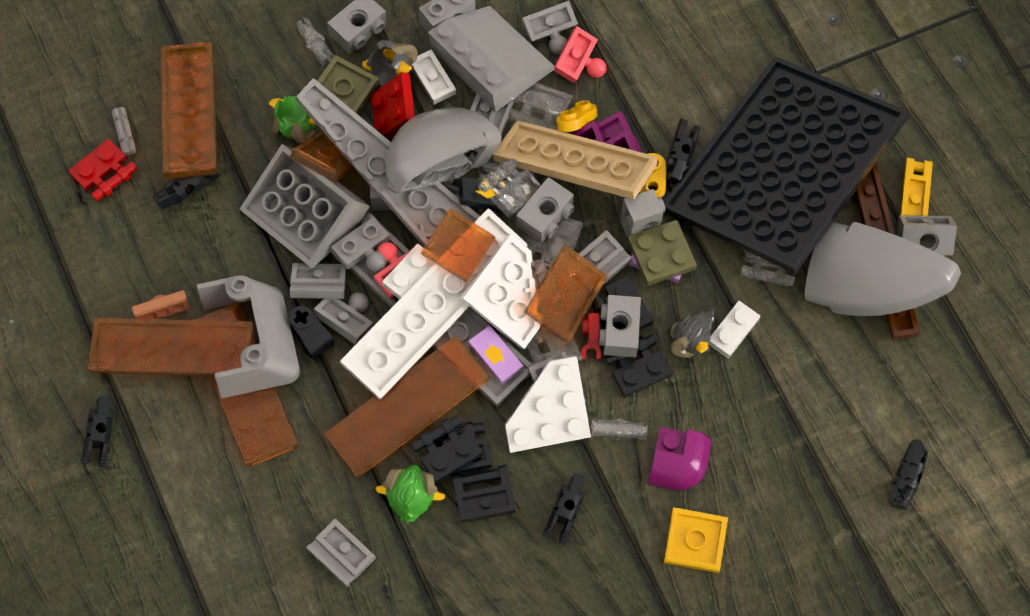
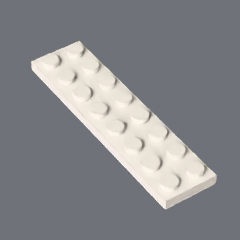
[340,208,528,400]

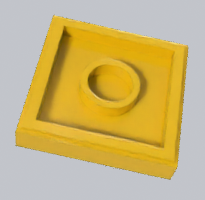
[664,507,728,573]

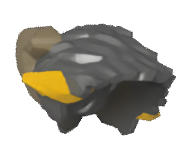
[362,40,418,87]
[670,310,714,358]

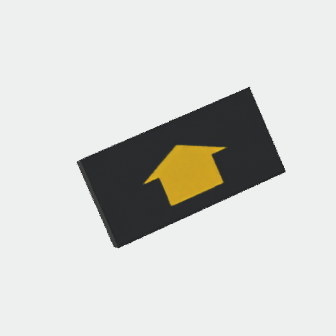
[458,177,512,213]

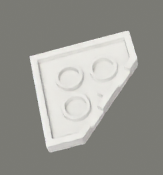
[460,234,540,349]
[504,356,591,453]

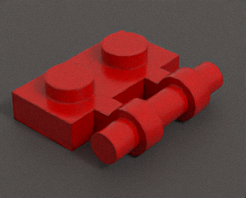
[68,138,138,202]

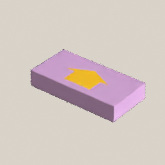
[468,325,524,384]

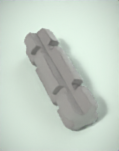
[112,107,136,156]

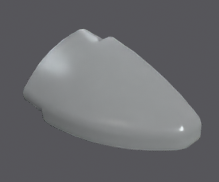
[386,107,502,193]
[805,222,961,316]

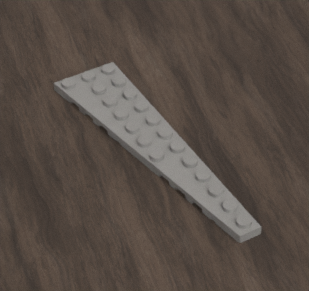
[296,78,559,342]

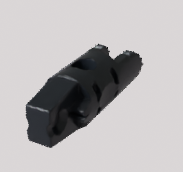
[666,118,701,184]
[153,157,219,209]
[81,396,114,468]
[889,439,928,510]
[543,473,585,545]

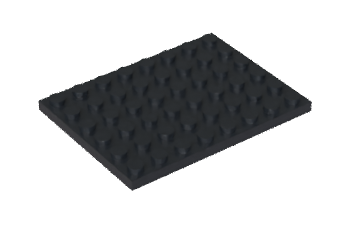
[664,56,909,274]

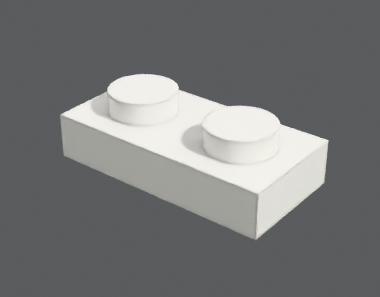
[411,50,456,105]
[382,244,438,299]
[708,301,760,359]

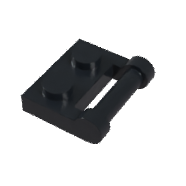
[452,464,516,523]

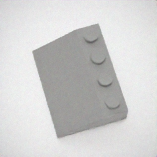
[428,6,555,112]
[239,144,370,268]

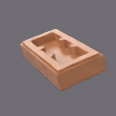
[132,290,190,325]

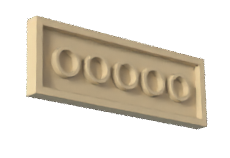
[493,120,657,200]

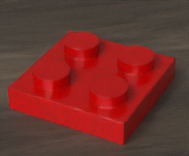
[371,72,415,140]

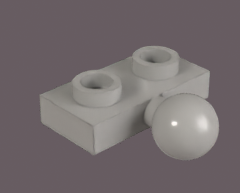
[521,1,578,56]
[331,217,390,272]
[313,292,373,345]

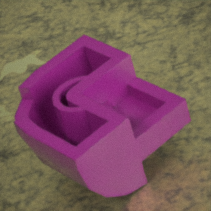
[572,111,642,152]
[648,427,712,491]

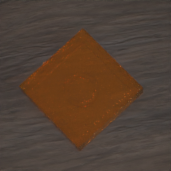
[421,208,496,283]

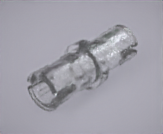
[295,18,334,67]
[591,418,648,440]

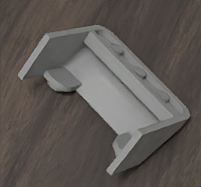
[197,275,300,399]

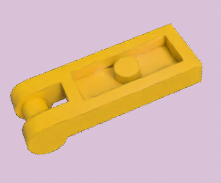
[900,157,933,216]

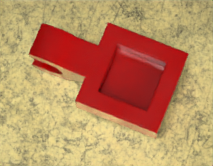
[580,312,601,359]

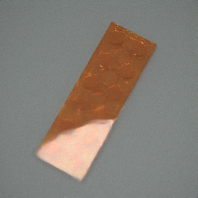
[161,42,218,179]
[188,302,299,468]
[88,318,255,376]
[324,336,490,479]

